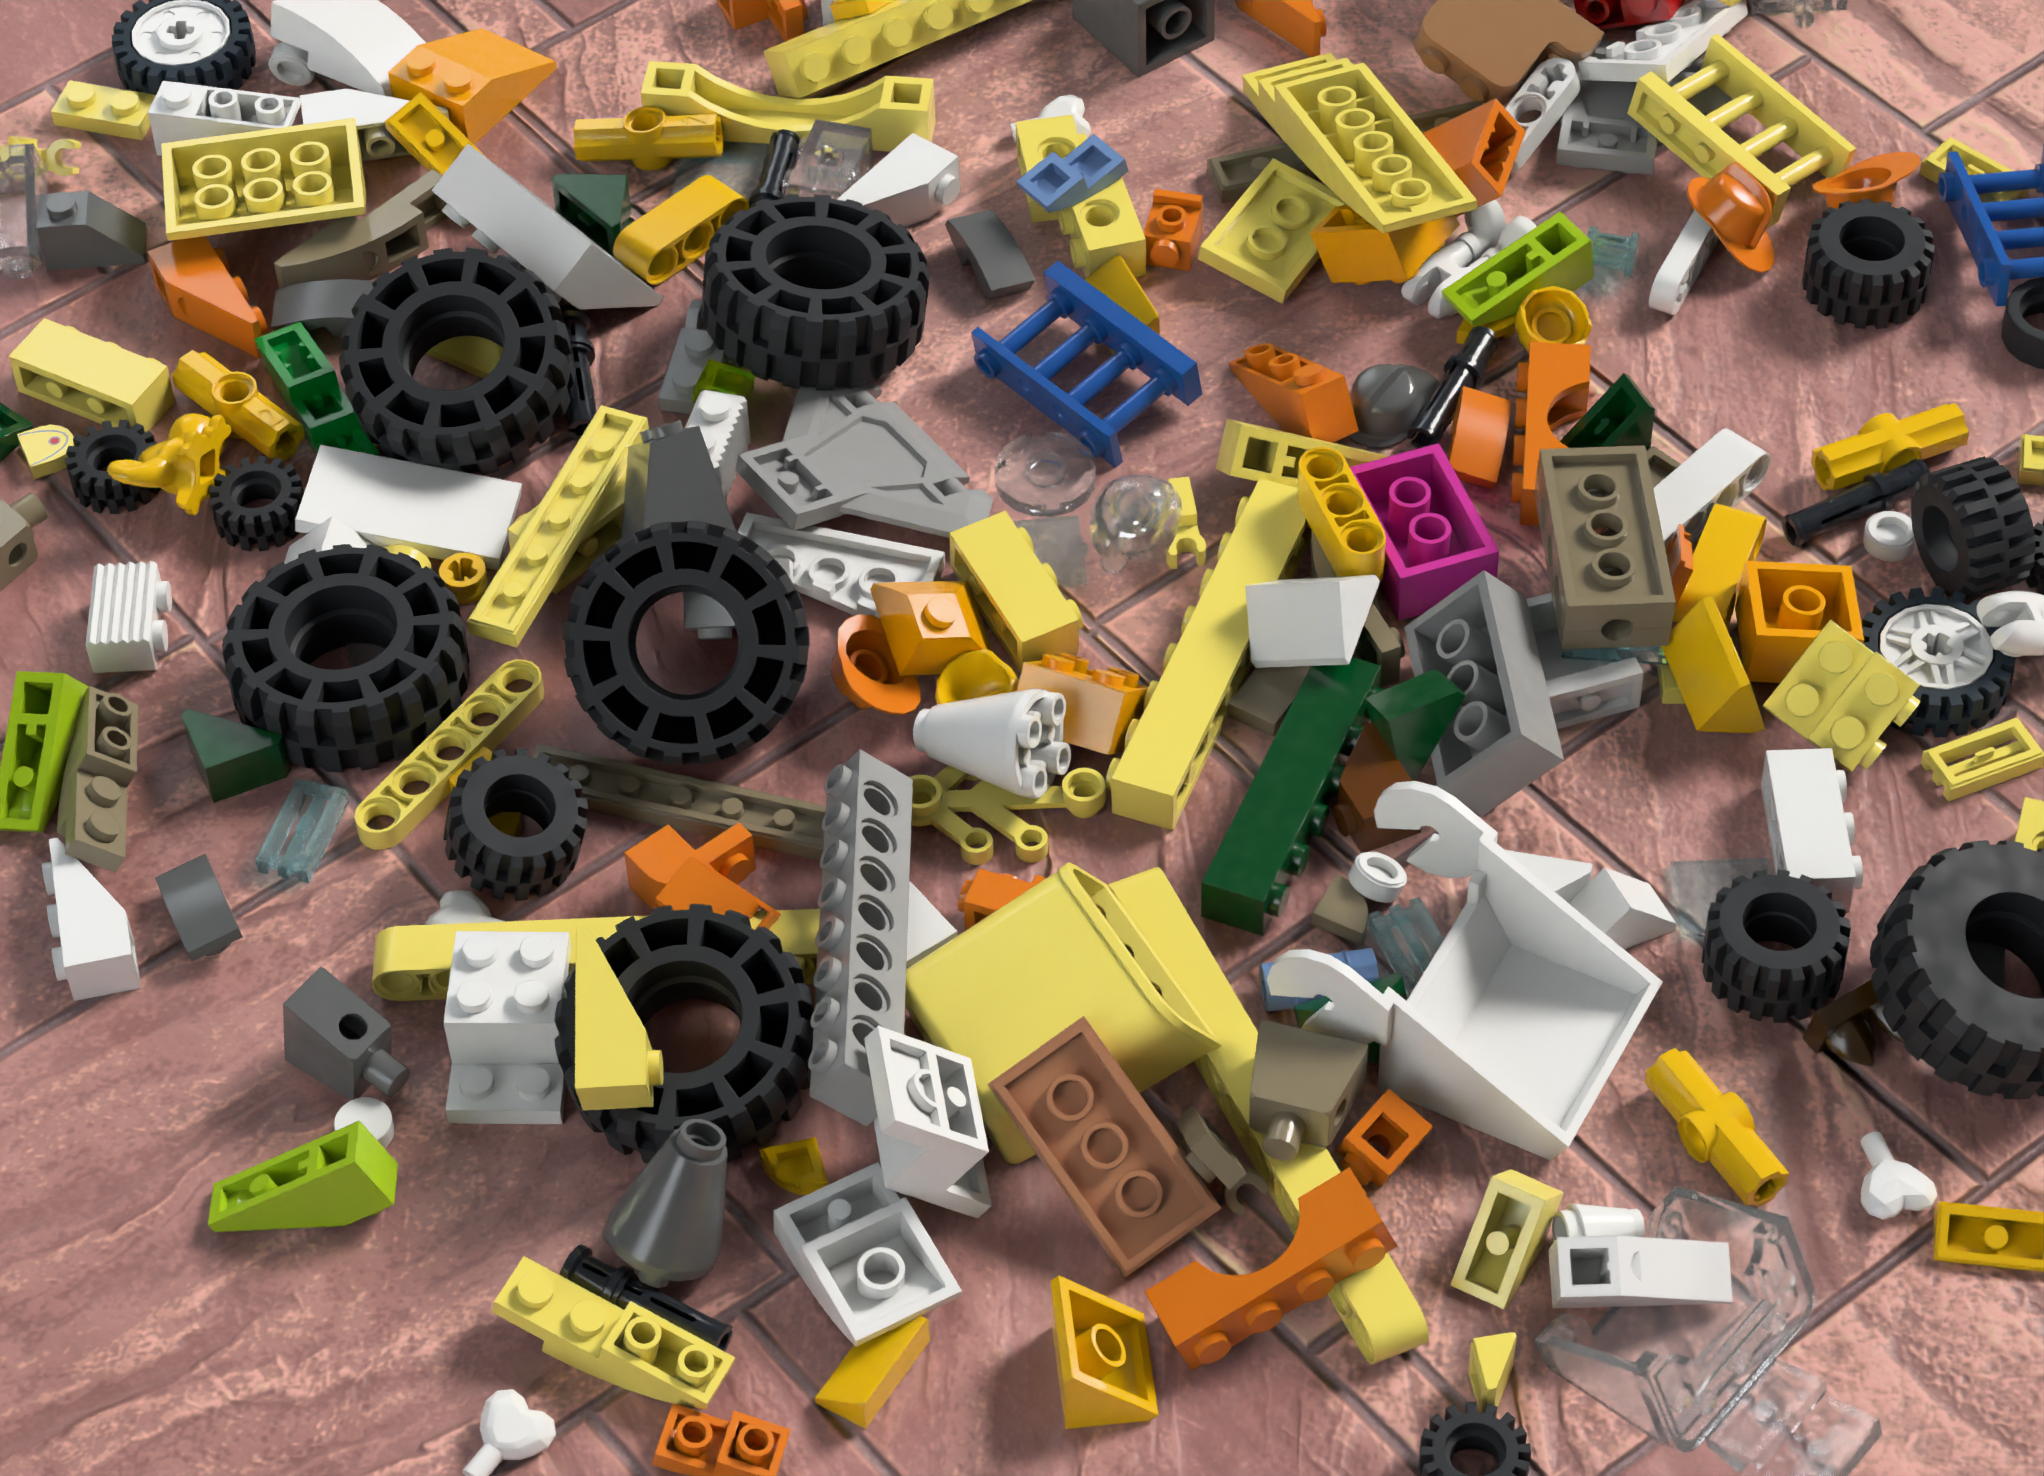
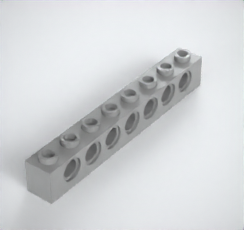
[808,749,913,1126]

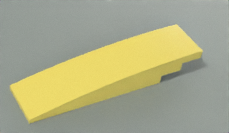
[1242,52,1477,234]

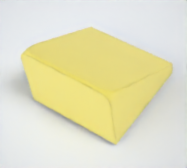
[1468,1332,1517,1413]

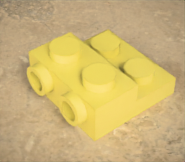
[1762,619,1921,773]

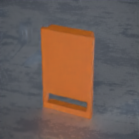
[1666,524,1693,608]
[653,857,781,931]

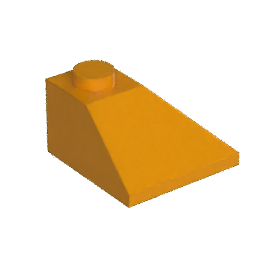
[870,581,993,676]

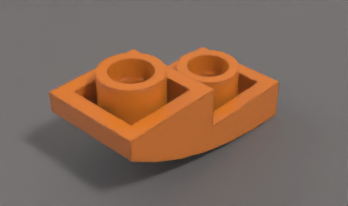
[1447,386,1511,489]
[651,1403,791,1476]

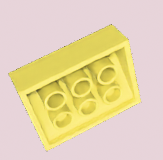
[161,118,366,241]

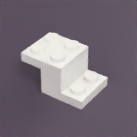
[443,931,571,1124]
[864,1026,992,1219]

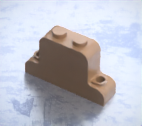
[1414,0,1604,105]

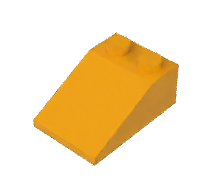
[388,28,557,145]

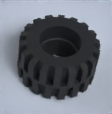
[1802,199,1935,329]
[1911,456,2036,600]
[443,748,588,901]
[1701,870,1851,1023]

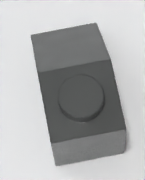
[36,191,147,271]

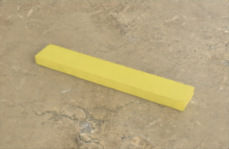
[467,405,649,648]

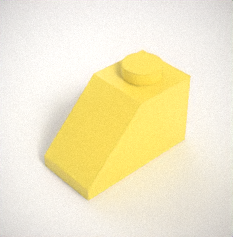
[1450,1169,1564,1310]

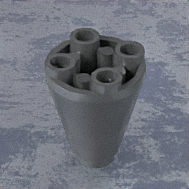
[602,1119,727,1288]

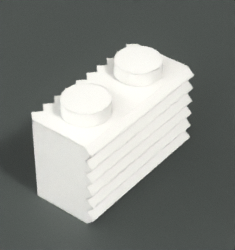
[685,390,751,501]
[85,561,172,673]

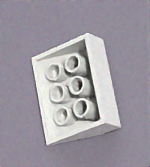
[431,144,664,309]

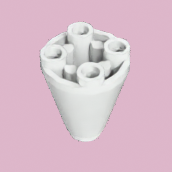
[913,689,1071,799]

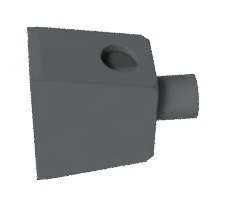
[283,967,410,1100]

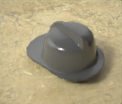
[1347,364,1439,448]

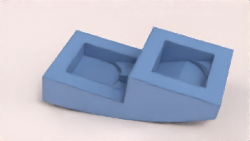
[1016,134,1129,213]

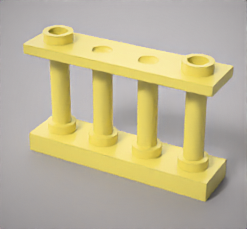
[1627,33,1856,229]

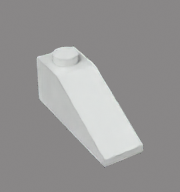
[837,133,961,227]

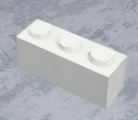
[1761,748,1863,912]

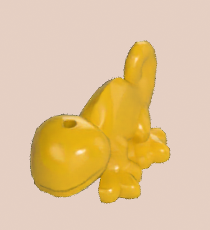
[107,413,231,516]

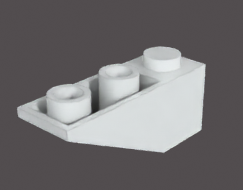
[148,81,301,156]
[300,89,449,161]
[42,838,141,1001]
[1549,1235,1733,1309]

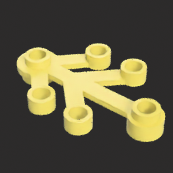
[910,765,1106,865]

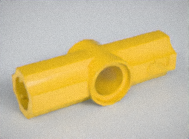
[573,105,724,171]
[171,350,305,462]
[1810,403,1969,491]
[1644,1048,1789,1208]

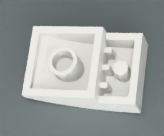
[270,0,426,97]
[773,1162,962,1346]

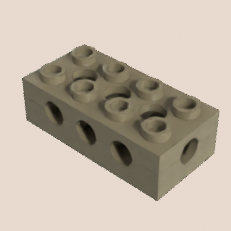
[1534,445,1676,650]

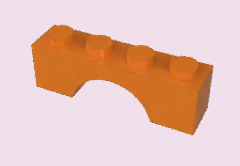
[1511,342,1591,526]
[1144,1167,1398,1371]

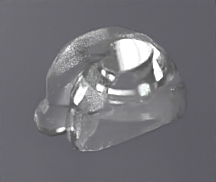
[1090,474,1182,575]

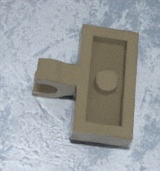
[1176,1105,1269,1216]

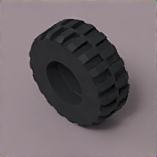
[701,194,930,391]
[339,248,575,476]
[563,520,810,765]
[222,544,470,772]
[1870,840,2044,1100]
[554,904,814,1164]

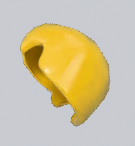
[1515,286,1592,352]
[935,649,1019,704]

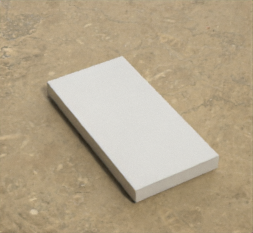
[295,445,522,570]

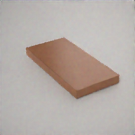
[987,1016,1221,1278]

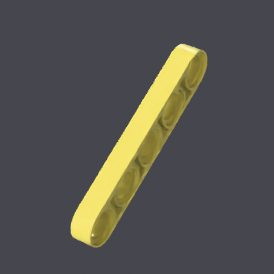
[354,659,544,850]

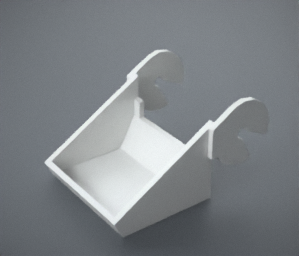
[1267,781,1663,1160]

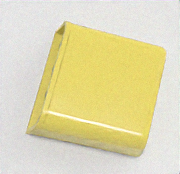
[905,862,1222,1164]

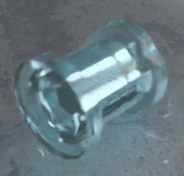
[1587,226,1640,278]

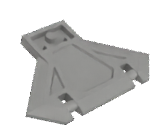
[1517,40,1733,175]
[735,380,993,538]

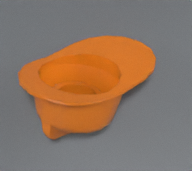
[1812,152,1921,209]
[1687,162,1775,273]
[831,614,921,715]

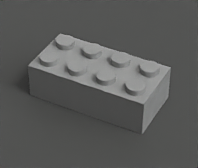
[1404,570,1564,817]

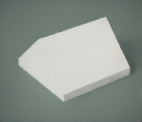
[1245,575,1380,668]

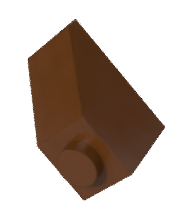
[1333,722,1421,853]

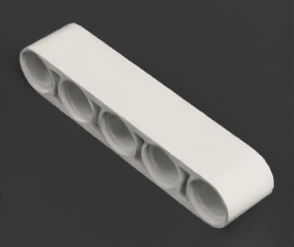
[1601,428,1771,573]

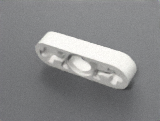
[1505,58,1580,174]
[1649,210,1719,315]

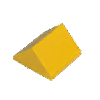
[1661,594,1766,733]
[1050,1275,1159,1429]

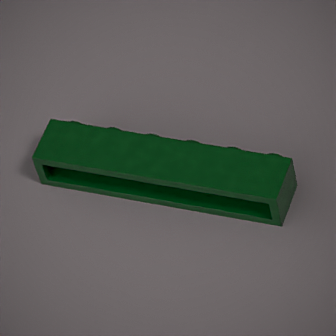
[1201,657,1385,936]

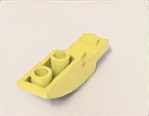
[492,1256,735,1410]

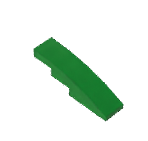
[254,322,380,456]

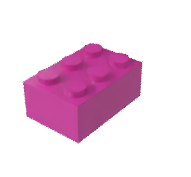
[1350,443,1499,621]

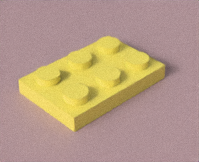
[1198,158,1347,304]

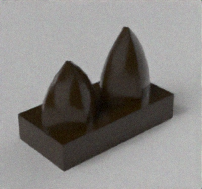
[1803,980,1906,1066]

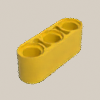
[613,175,750,285]
[1297,447,1386,582]
[1673,503,1767,629]

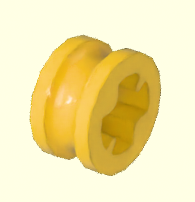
[439,552,488,605]

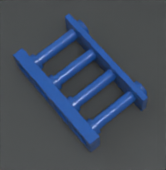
[1938,144,2044,307]
[971,261,1202,468]

